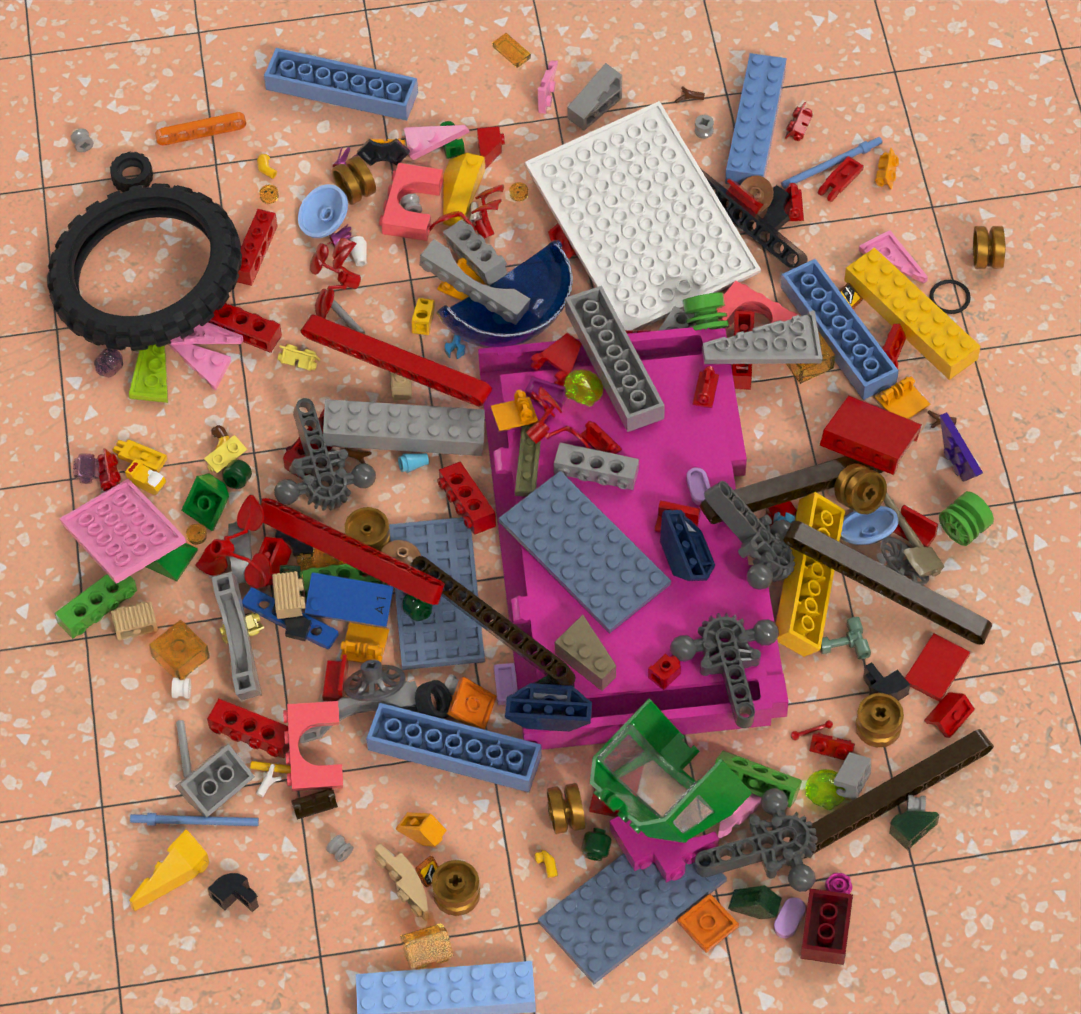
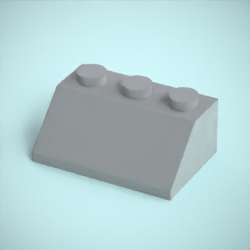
[175,744,255,818]

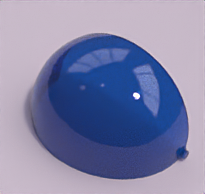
[436,240,573,348]

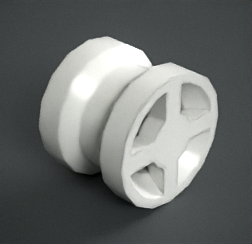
[172,678,191,699]

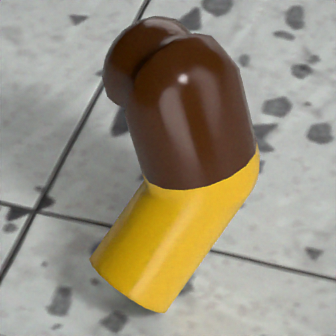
[211,425,230,450]

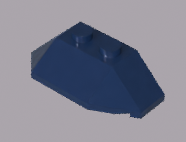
[660,510,715,581]
[505,683,592,732]

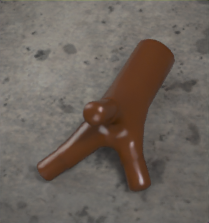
[675,86,705,103]
[927,410,957,428]
[344,448,372,464]

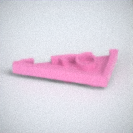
[538,61,558,114]
[404,125,469,160]
[859,230,928,283]
[171,322,243,344]
[168,344,231,390]
[718,794,762,838]

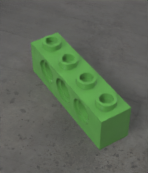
[302,564,387,601]
[55,574,137,639]
[715,750,802,808]

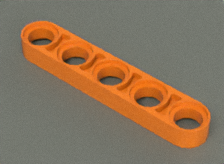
[155,112,247,146]

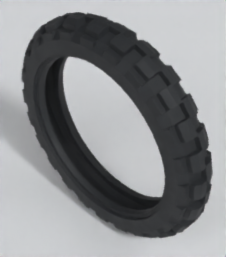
[47,183,242,351]

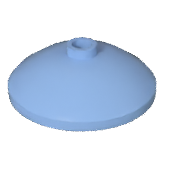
[298,184,348,238]
[840,506,898,545]

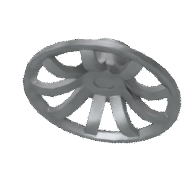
[881,537,929,586]
[344,660,406,701]

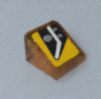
[839,282,863,309]
[415,855,439,887]

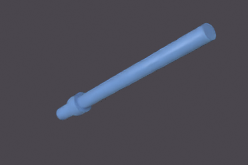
[781,137,883,189]
[130,813,259,826]

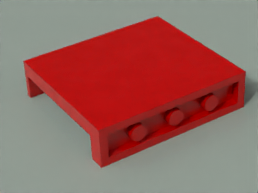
[819,395,922,475]

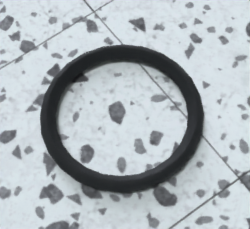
[929,280,971,314]

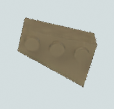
[555,615,616,691]

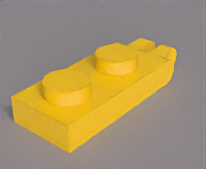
[112,440,167,473]

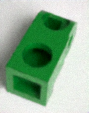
[440,121,465,159]

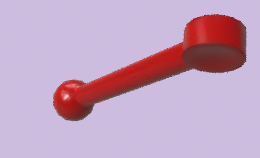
[791,720,833,740]

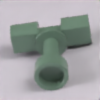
[820,617,871,659]

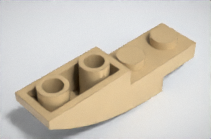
[374,844,429,921]

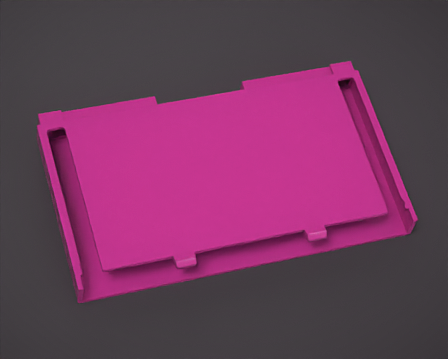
[478,327,789,750]

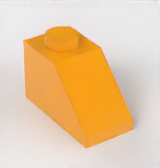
[395,812,447,847]

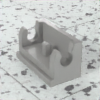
[834,752,871,801]

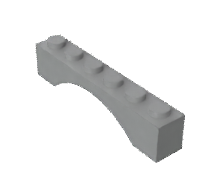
[419,239,530,325]
[211,572,262,700]
[300,681,419,743]

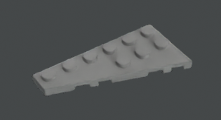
[702,310,823,364]

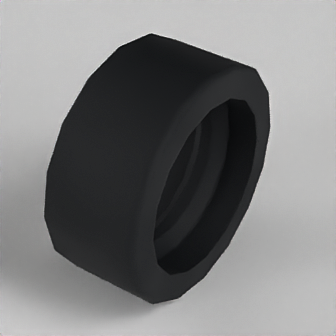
[415,680,452,719]

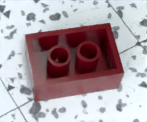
[800,888,853,965]

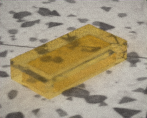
[493,33,531,68]

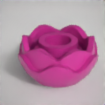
[825,873,853,894]

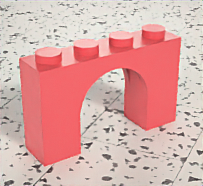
[379,163,443,241]
[717,281,798,331]
[283,701,343,791]

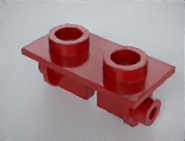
[785,102,813,141]
[785,183,804,221]
[692,366,719,408]
[581,421,622,454]
[96,448,121,491]
[809,732,855,760]

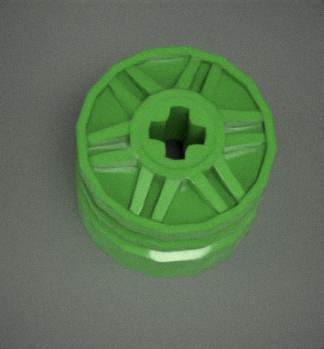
[682,292,729,331]
[939,491,994,546]

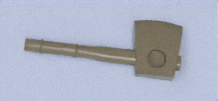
[884,493,945,577]

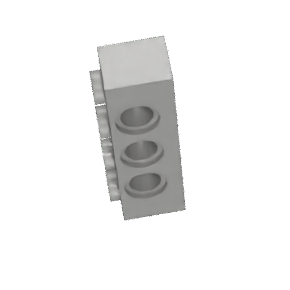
[443,220,508,286]
[554,443,639,490]

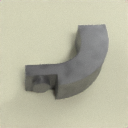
[228,522,252,583]

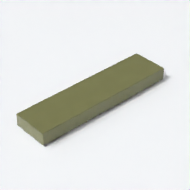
[515,424,541,497]

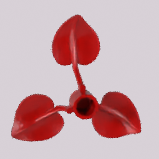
[429,184,504,239]
[310,238,361,319]
[526,387,590,449]
[195,494,272,588]

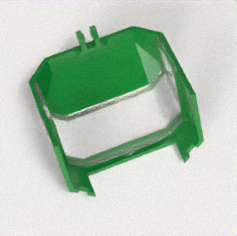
[590,699,752,843]

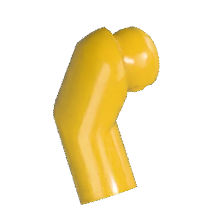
[257,154,277,179]
[534,850,558,878]

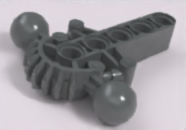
[274,398,376,511]
[704,481,795,590]
[670,613,779,728]
[695,788,817,892]

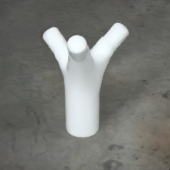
[467,202,481,225]
[256,764,282,797]

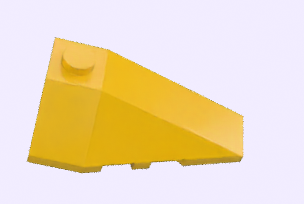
[443,153,485,226]
[129,829,209,911]

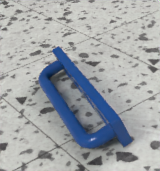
[242,587,339,649]

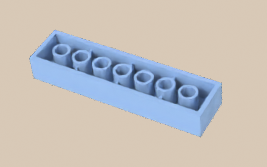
[356,961,536,1014]

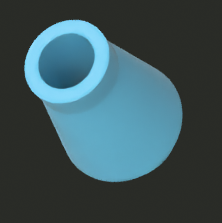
[398,453,429,473]

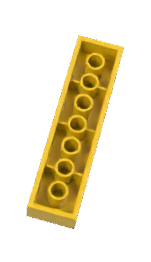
[844,247,981,380]
[776,492,845,657]

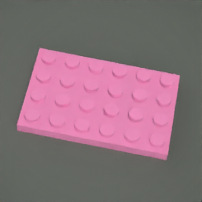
[60,479,186,584]

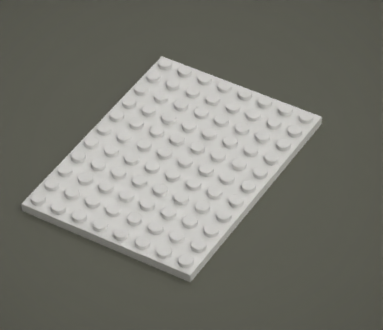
[525,101,761,332]

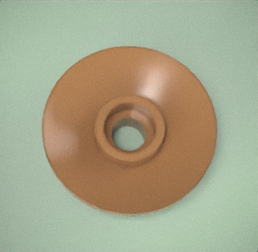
[741,176,773,213]
[382,540,421,565]

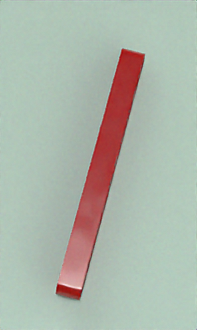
[300,314,492,407]
[260,498,445,605]

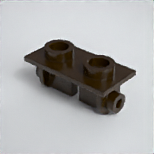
[291,788,338,820]

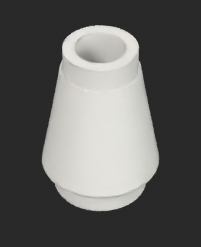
[350,236,367,266]

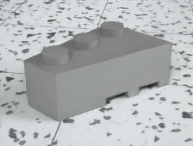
[567,63,622,130]

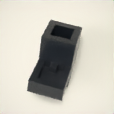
[863,662,910,701]
[208,873,259,912]

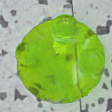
[565,369,603,406]
[805,769,846,810]

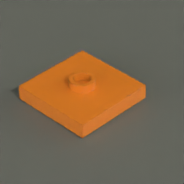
[447,676,497,730]
[677,894,739,953]

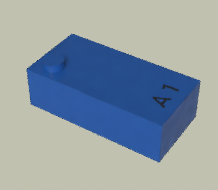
[305,572,394,629]

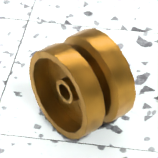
[332,156,376,205]
[973,226,1006,269]
[834,464,887,515]
[344,507,391,552]
[855,693,904,748]
[547,783,585,834]
[432,860,481,916]

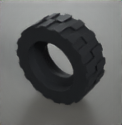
[110,152,153,192]

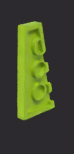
[129,344,168,403]

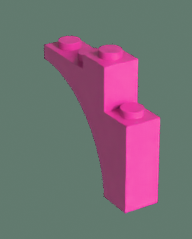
[610,816,719,883]

